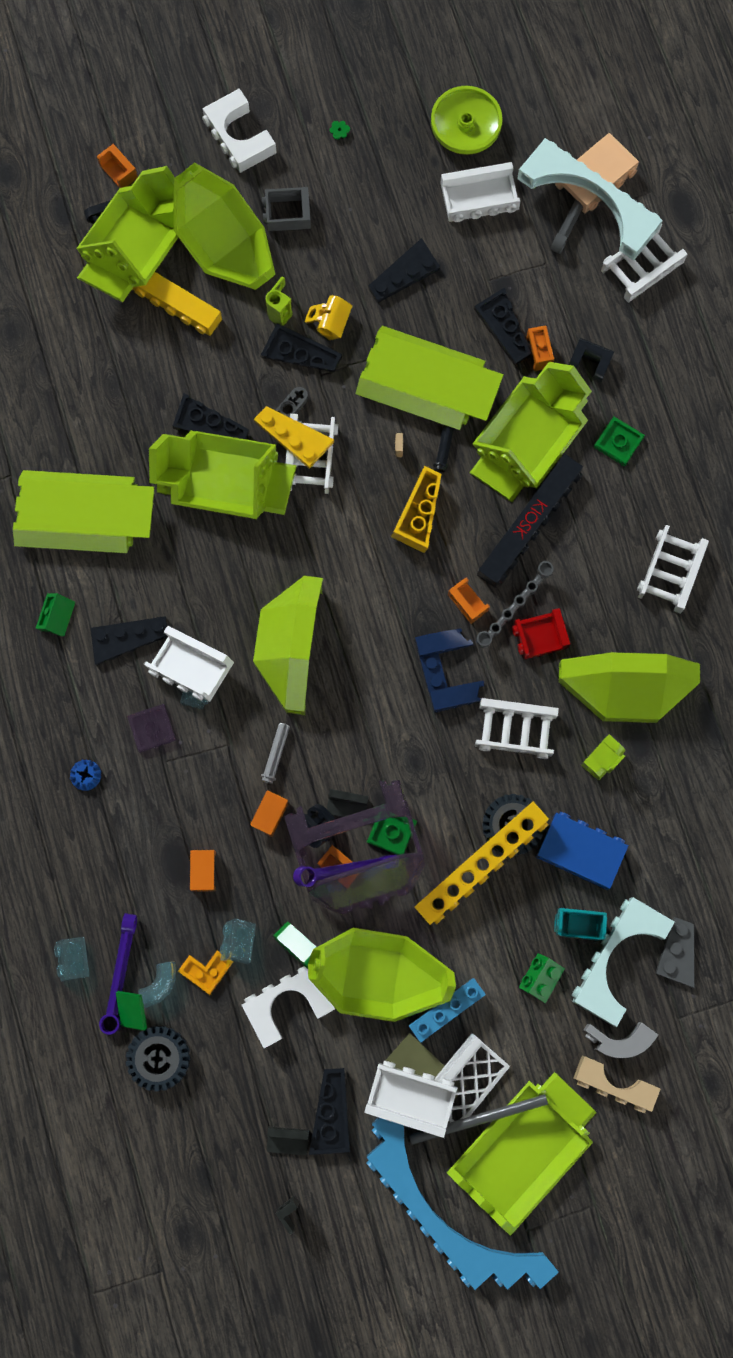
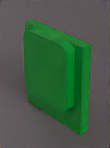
[116,991,147,1030]

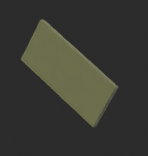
[386,1033,466,1100]

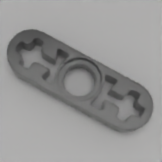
[275,387,308,417]

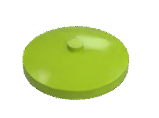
[431,86,502,154]

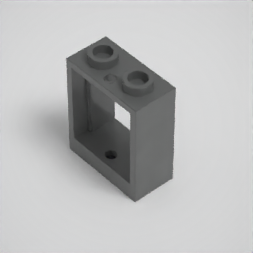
[262,187,311,231]

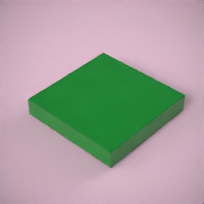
[593,416,645,467]
[367,806,417,858]

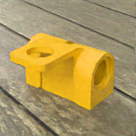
[305,295,352,340]

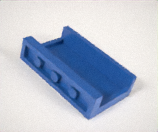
[536,812,629,890]

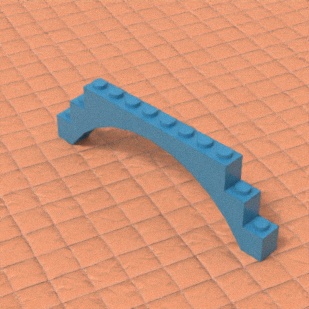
[366,1117,558,1290]

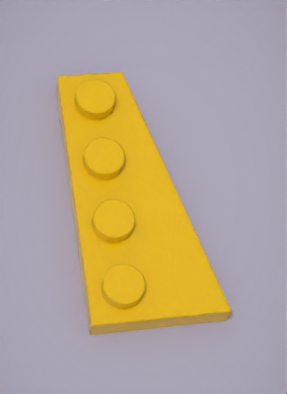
[254,406,334,469]

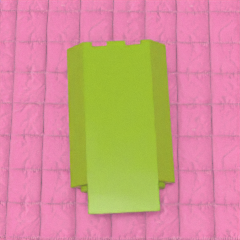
[356,326,504,430]
[13,470,154,553]
[447,1072,597,1236]

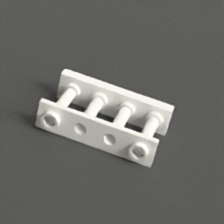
[601,224,687,303]
[285,414,338,494]
[637,525,709,614]
[475,698,559,759]

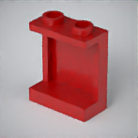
[512,608,570,660]

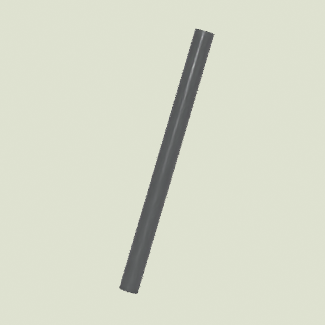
[409,1094,548,1145]

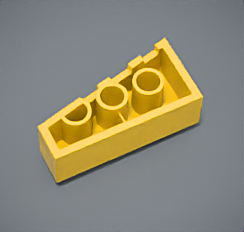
[391,466,442,553]

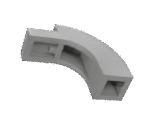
[583,1022,658,1058]

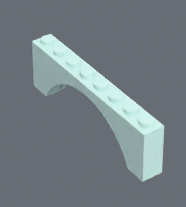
[517,138,663,260]

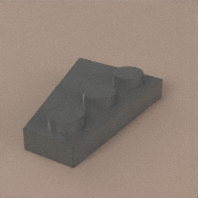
[655,917,694,988]

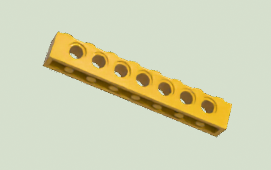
[415,801,549,925]

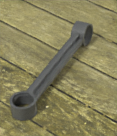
[550,199,583,254]

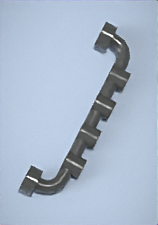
[476,561,554,648]

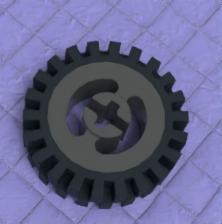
[482,794,544,856]
[126,1026,190,1091]

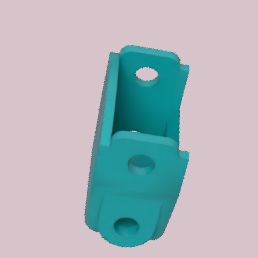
[554,908,607,940]

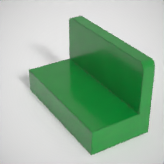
[35,593,75,637]

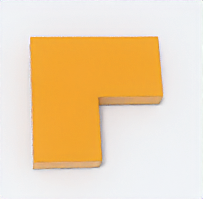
[178,950,233,995]

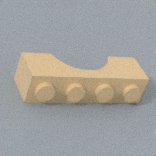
[573,1056,660,1113]

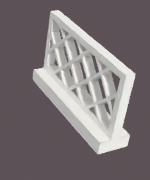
[434,1033,510,1122]

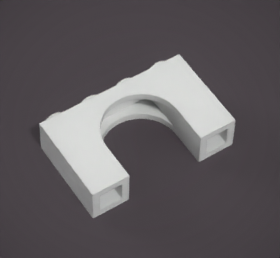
[202,88,276,173]
[242,966,335,1048]

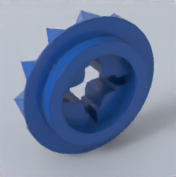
[70,760,101,791]

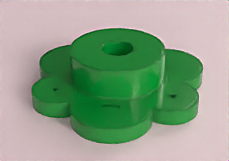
[330,121,350,139]

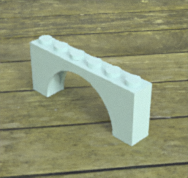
[572,897,674,1027]

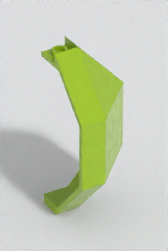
[174,162,275,290]
[253,576,323,715]
[559,652,700,723]
[308,928,456,1022]

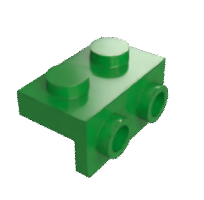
[519,953,565,1004]

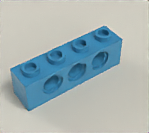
[408,978,486,1043]

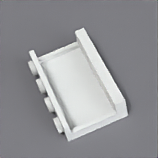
[441,162,521,222]
[144,626,234,702]
[364,1061,458,1138]

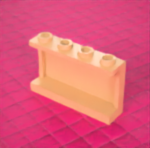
[555,133,639,214]

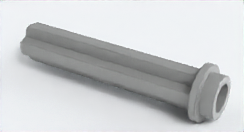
[261,723,290,784]

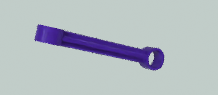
[293,855,400,887]
[99,913,138,1035]

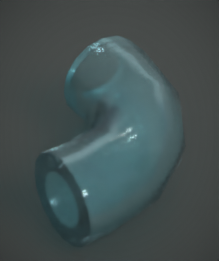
[138,961,176,1008]

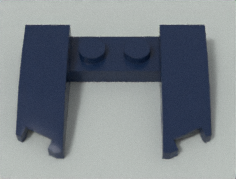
[415,628,484,713]

